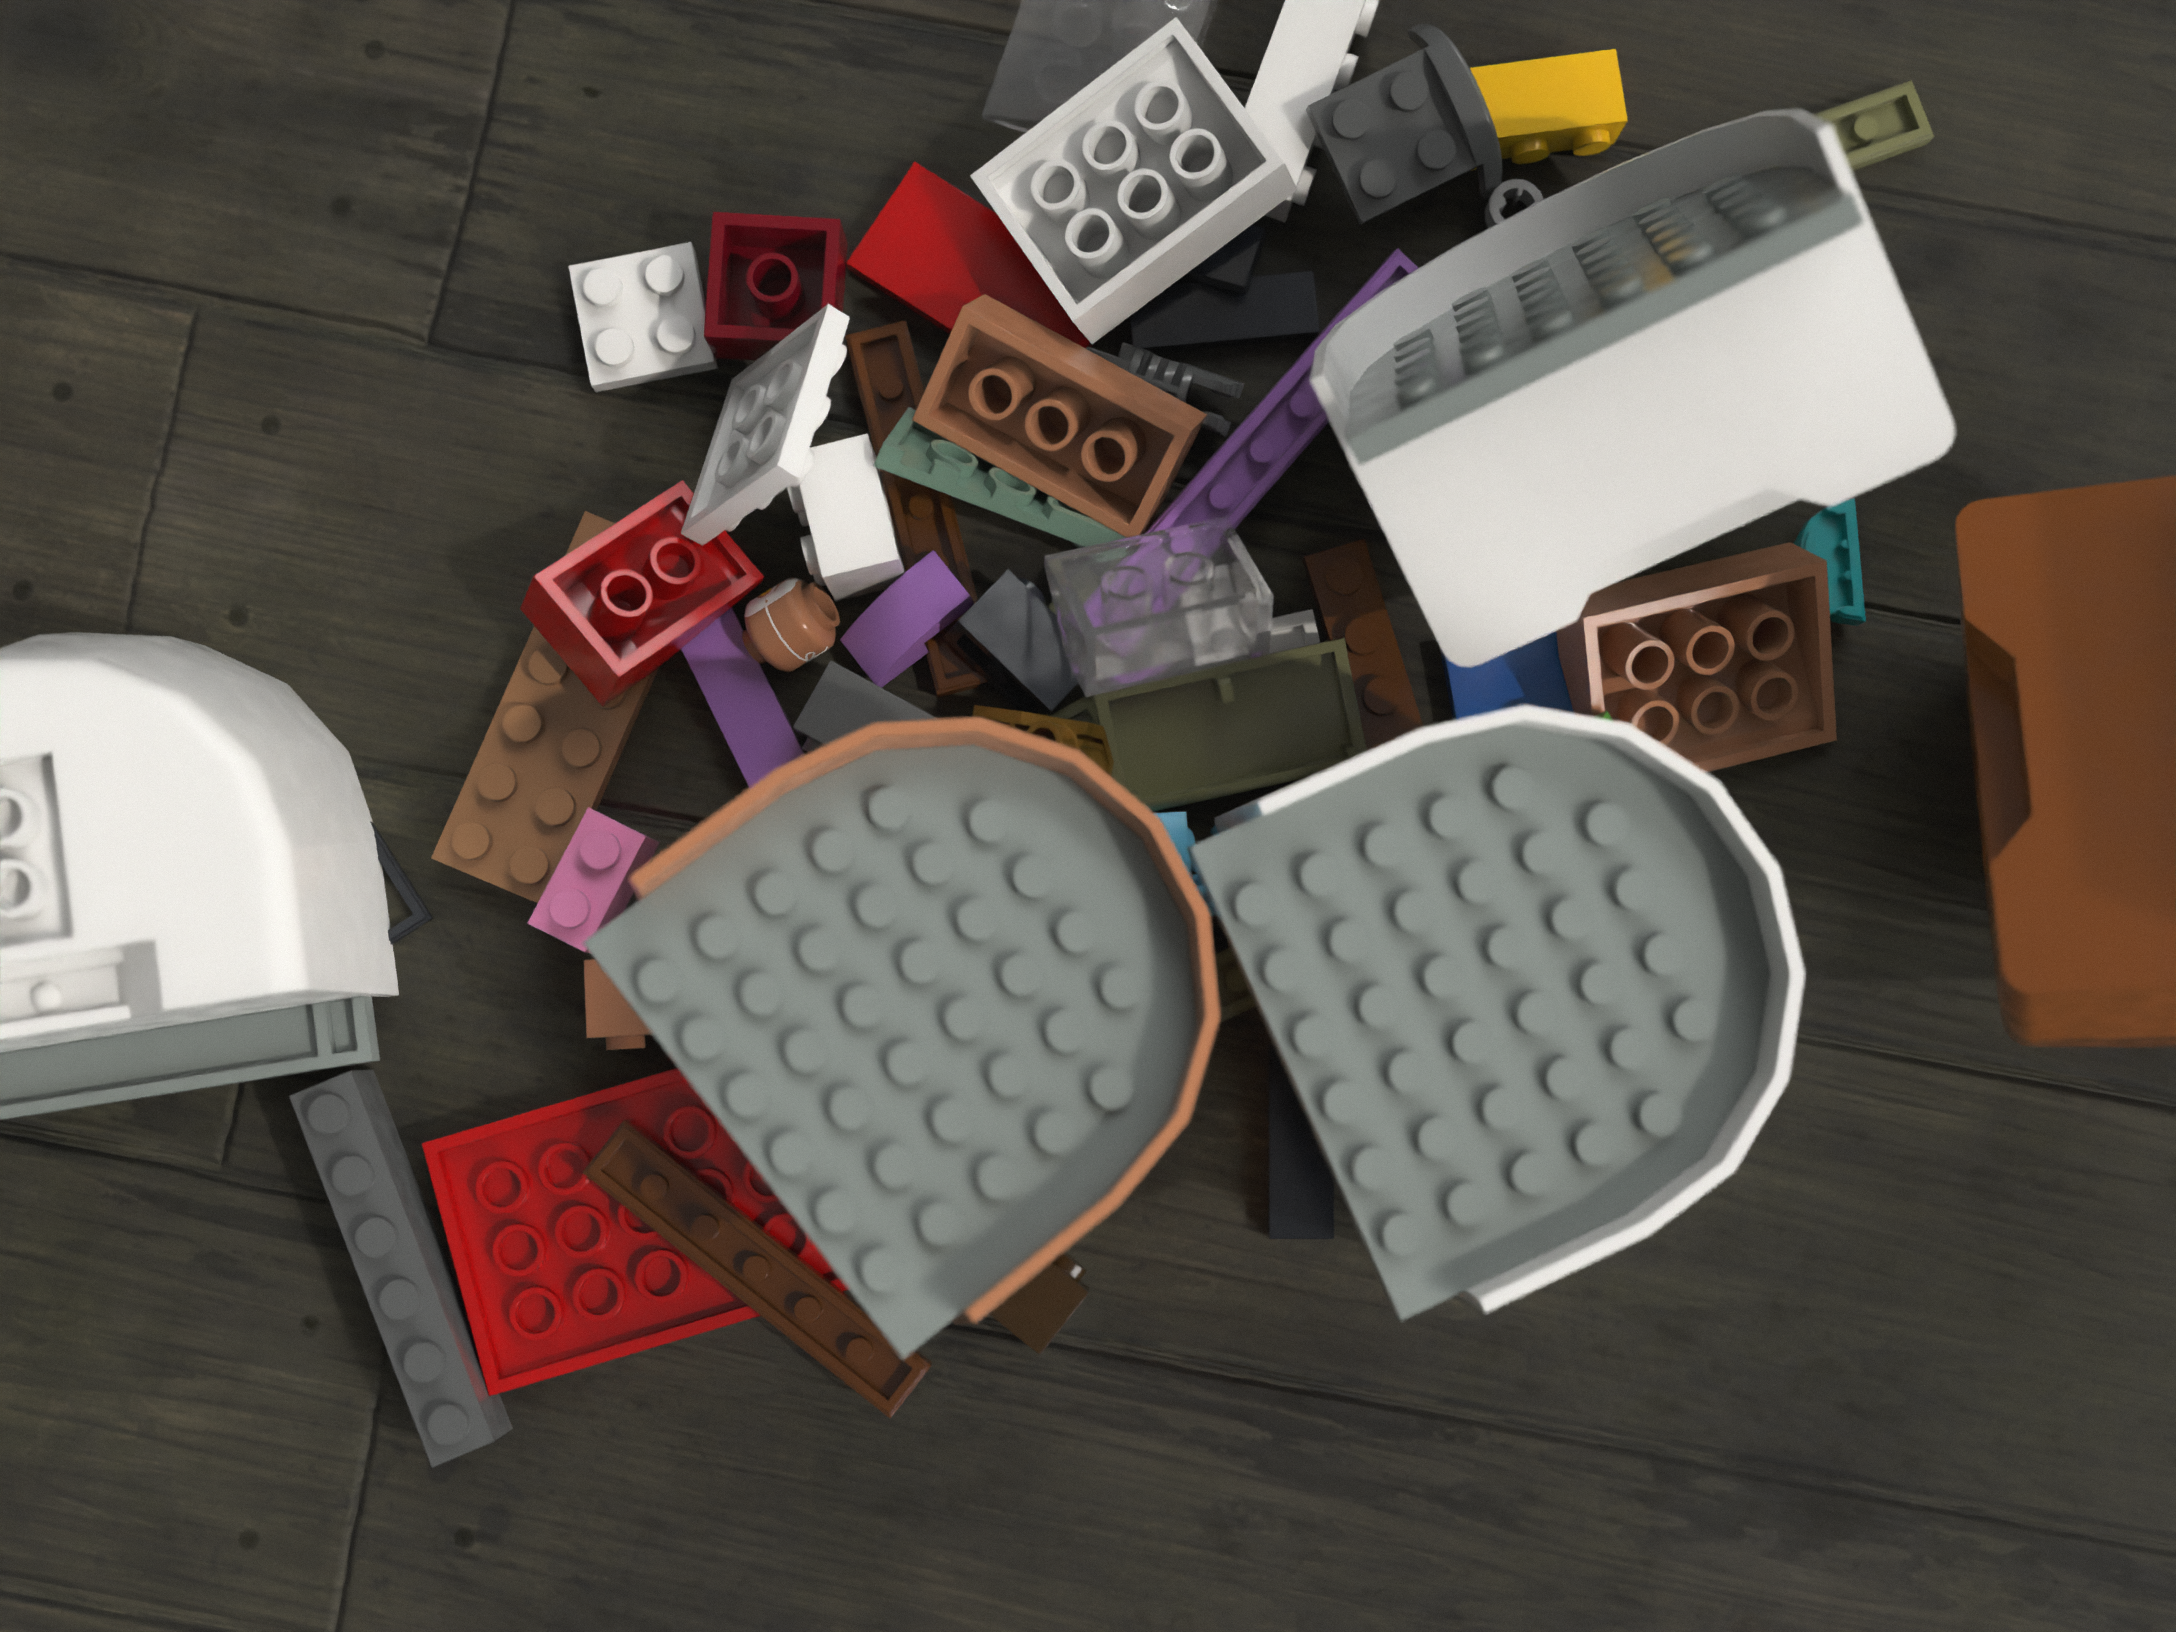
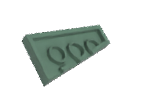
[873,407,1128,559]

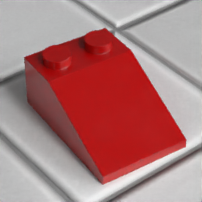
[520,480,764,707]

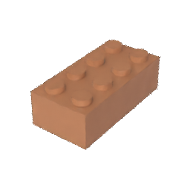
[912,294,1207,542]

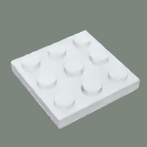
[681,304,850,546]

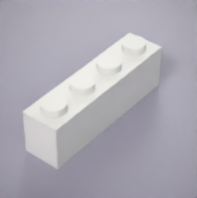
[1245,0,1379,222]

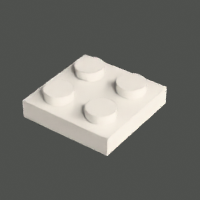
[569,242,718,392]

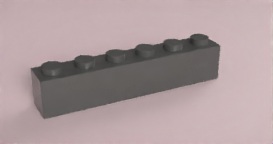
[289,1070,513,1467]

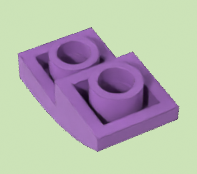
[840,550,974,688]

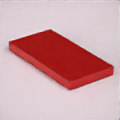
[846,162,1093,349]

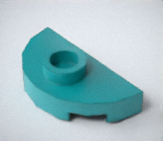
[1793,498,1866,626]

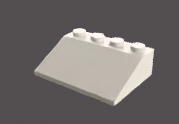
[970,17,1297,344]

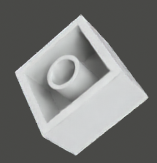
[787,434,905,601]

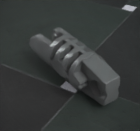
[1086,342,1245,437]

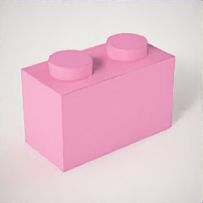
[528,807,660,953]

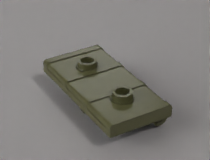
[1092,637,1367,812]

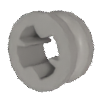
[1484,179,1544,228]

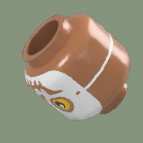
[742,577,840,672]

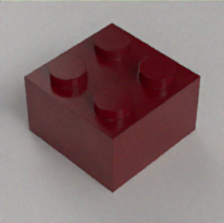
[704,212,848,360]

